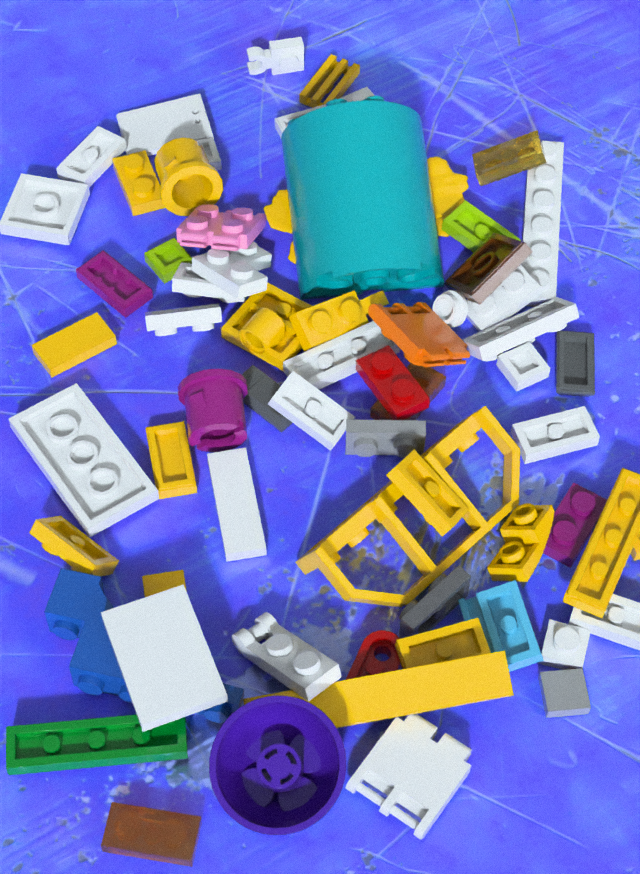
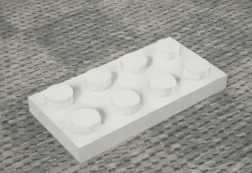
[8,383,159,538]

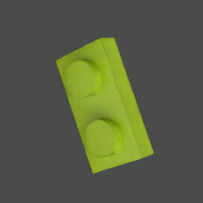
[441,200,521,253]

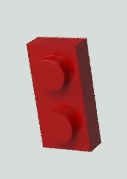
[355,345,430,420]

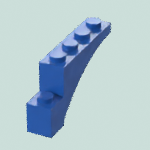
[44,568,244,724]

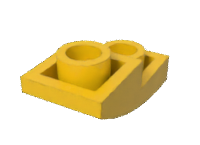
[487,503,555,582]

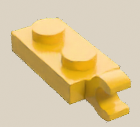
[289,290,389,351]

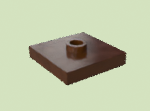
[444,233,533,305]

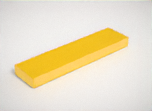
[562,467,640,618]

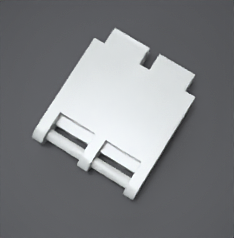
[345,714,472,840]

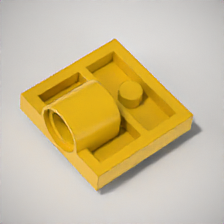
[221,282,312,371]

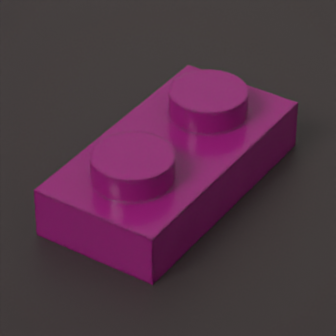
[543,482,607,568]

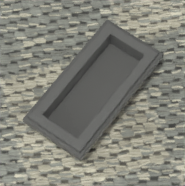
[556,330,595,397]
[242,365,292,432]

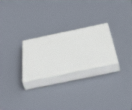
[101,584,228,732]

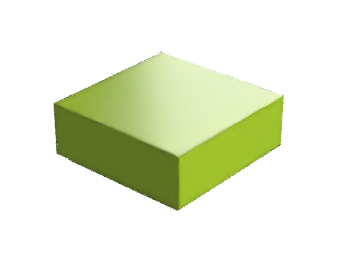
[144,237,192,284]

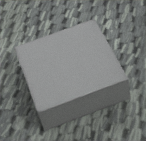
[538,668,591,718]

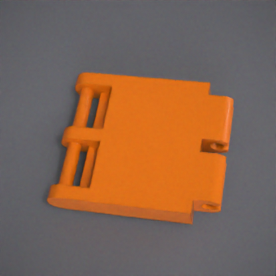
[368,302,470,367]

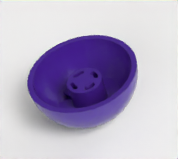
[209,696,346,835]

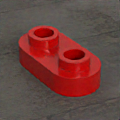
[346,630,402,680]

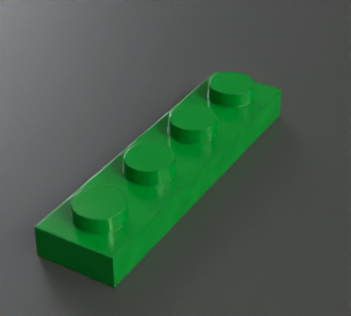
[6,715,188,775]

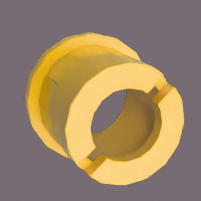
[154,137,223,216]

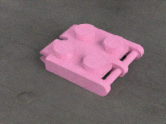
[176,204,267,251]

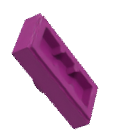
[76,250,153,318]

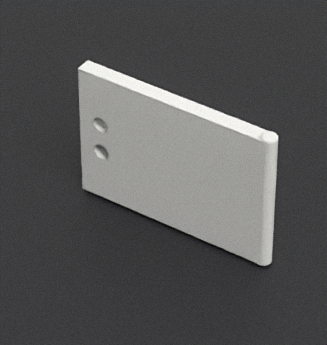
[116,93,214,156]

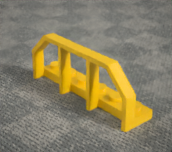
[295,406,520,607]

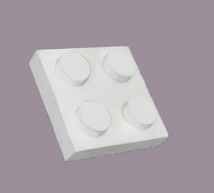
[0,173,90,246]

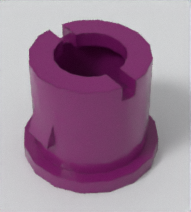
[178,369,248,452]

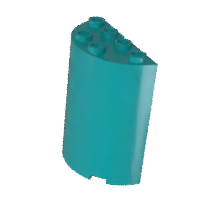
[281,96,444,300]

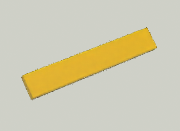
[243,650,514,728]

